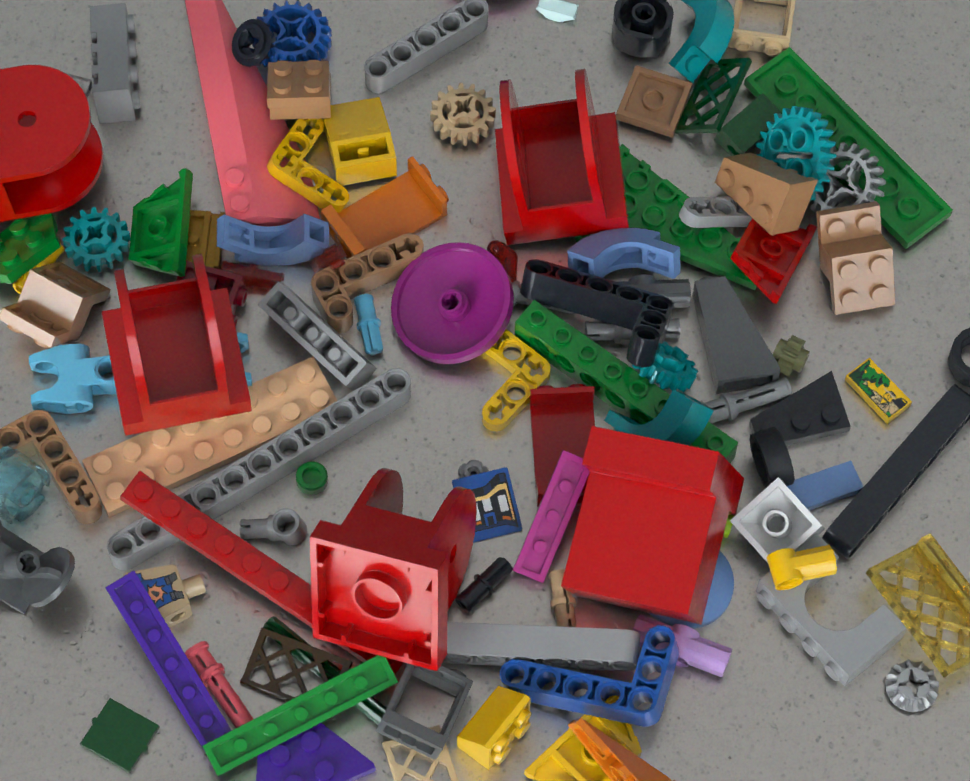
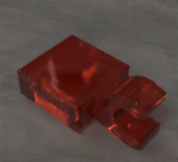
[309,244,346,273]

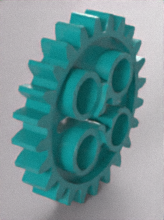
[756,106,836,200]

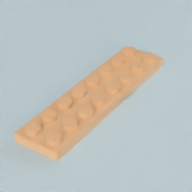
[82,356,337,518]

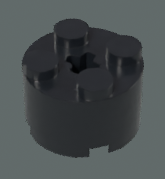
[612,0,674,58]

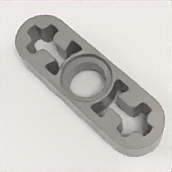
[679,197,752,228]

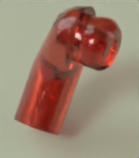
[487,240,518,283]

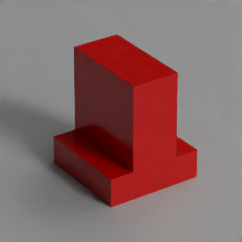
[561,426,744,625]

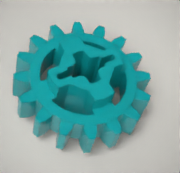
[62,207,130,272]
[632,341,698,392]

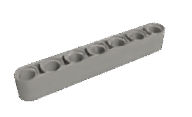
[442,622,641,671]

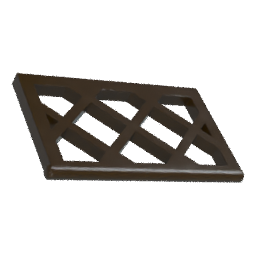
[240,628,353,718]

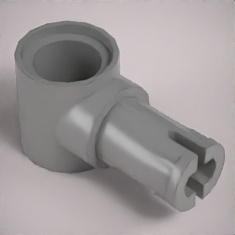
[240,508,307,545]

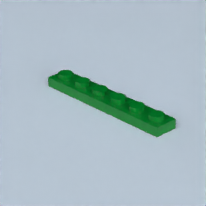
[202,655,398,776]

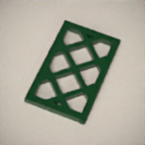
[675,58,752,134]

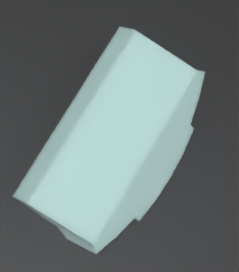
[536,0,579,22]

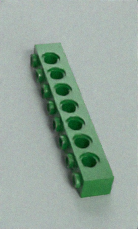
[514,300,738,463]

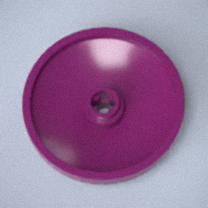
[391,242,514,364]

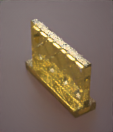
[866,533,970,678]

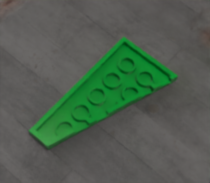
[620,144,757,290]

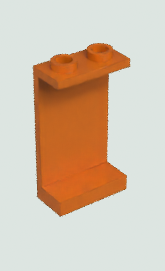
[320,156,449,259]

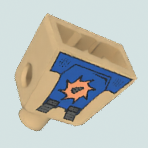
[123,564,206,628]

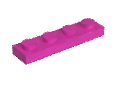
[513,450,590,583]

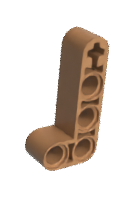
[311,233,424,334]
[0,410,102,524]

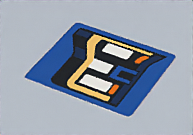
[452,467,523,542]

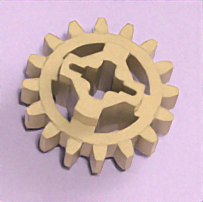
[430,83,496,146]

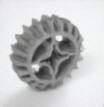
[809,142,886,212]

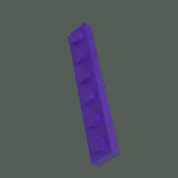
[105,570,232,752]

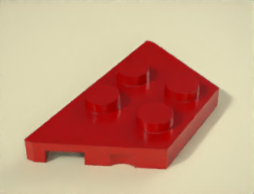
[730,218,817,304]

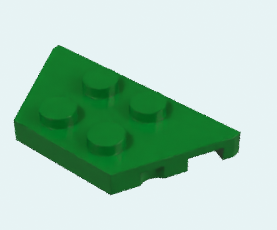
[128,168,193,277]
[0,213,61,284]

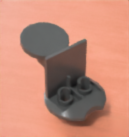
[0,520,75,614]

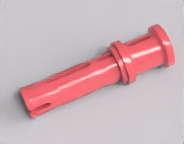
[185,641,253,728]

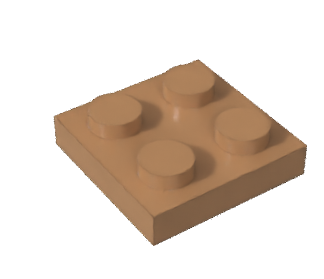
[616,65,693,138]

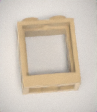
[728,0,796,56]

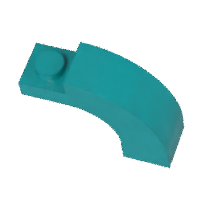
[668,0,734,83]
[604,389,714,445]

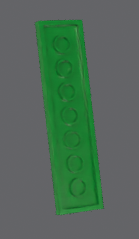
[744,47,953,249]

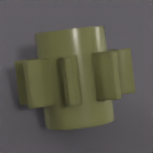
[773,335,810,376]

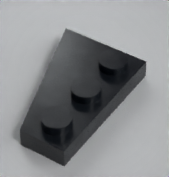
[749,371,851,446]

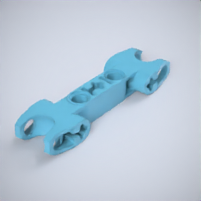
[29,332,252,414]

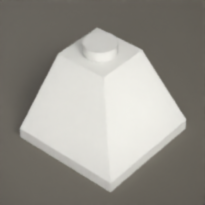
[730,477,825,563]

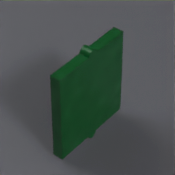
[80,698,160,773]

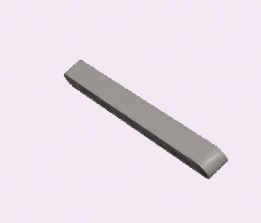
[107,368,411,570]

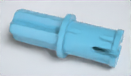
[354,294,383,356]

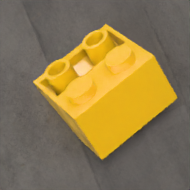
[457,686,532,770]

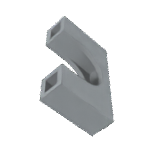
[756,533,907,686]

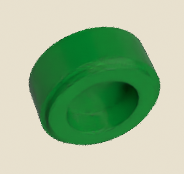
[296,461,328,495]

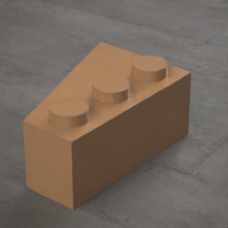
[715,153,818,235]

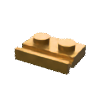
[186,210,225,269]

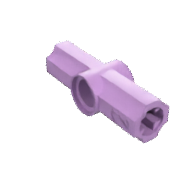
[633,614,732,677]

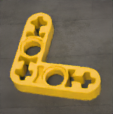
[267,118,349,213]
[482,329,551,432]

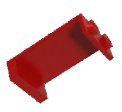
[530,384,595,507]

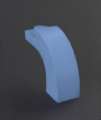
[217,214,329,266]
[567,228,680,279]

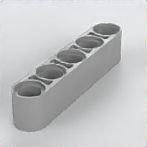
[364,0,488,94]

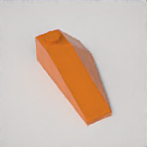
[568,718,675,781]

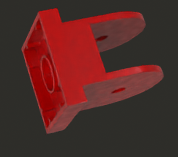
[0,65,104,222]
[495,68,629,246]
[101,253,252,436]
[310,468,477,671]

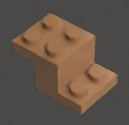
[267,60,331,120]
[816,201,895,315]
[0,262,111,348]

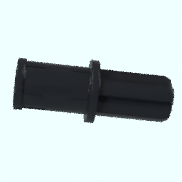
[455,557,513,613]

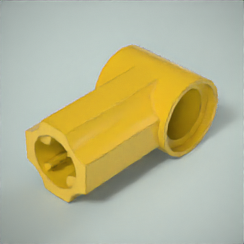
[766,545,837,590]

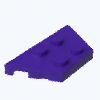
[256,723,376,781]

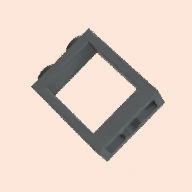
[376,663,473,760]

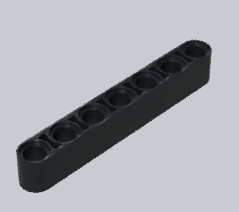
[822,384,970,559]

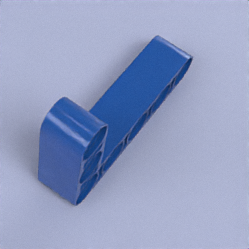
[500,625,679,727]

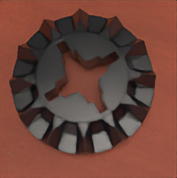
[232,19,274,67]

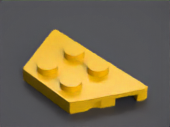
[524,696,642,781]

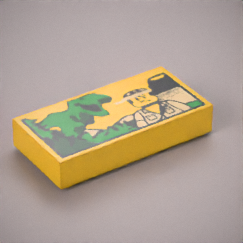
[845,357,912,424]

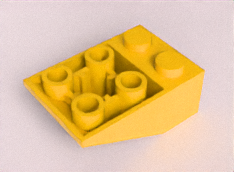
[323,97,397,186]

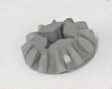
[885,659,939,712]

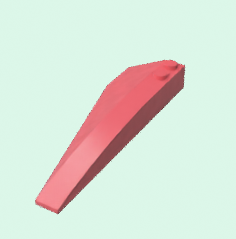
[185,0,320,227]

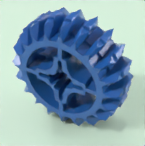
[252,0,332,68]

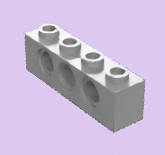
[258,281,377,391]

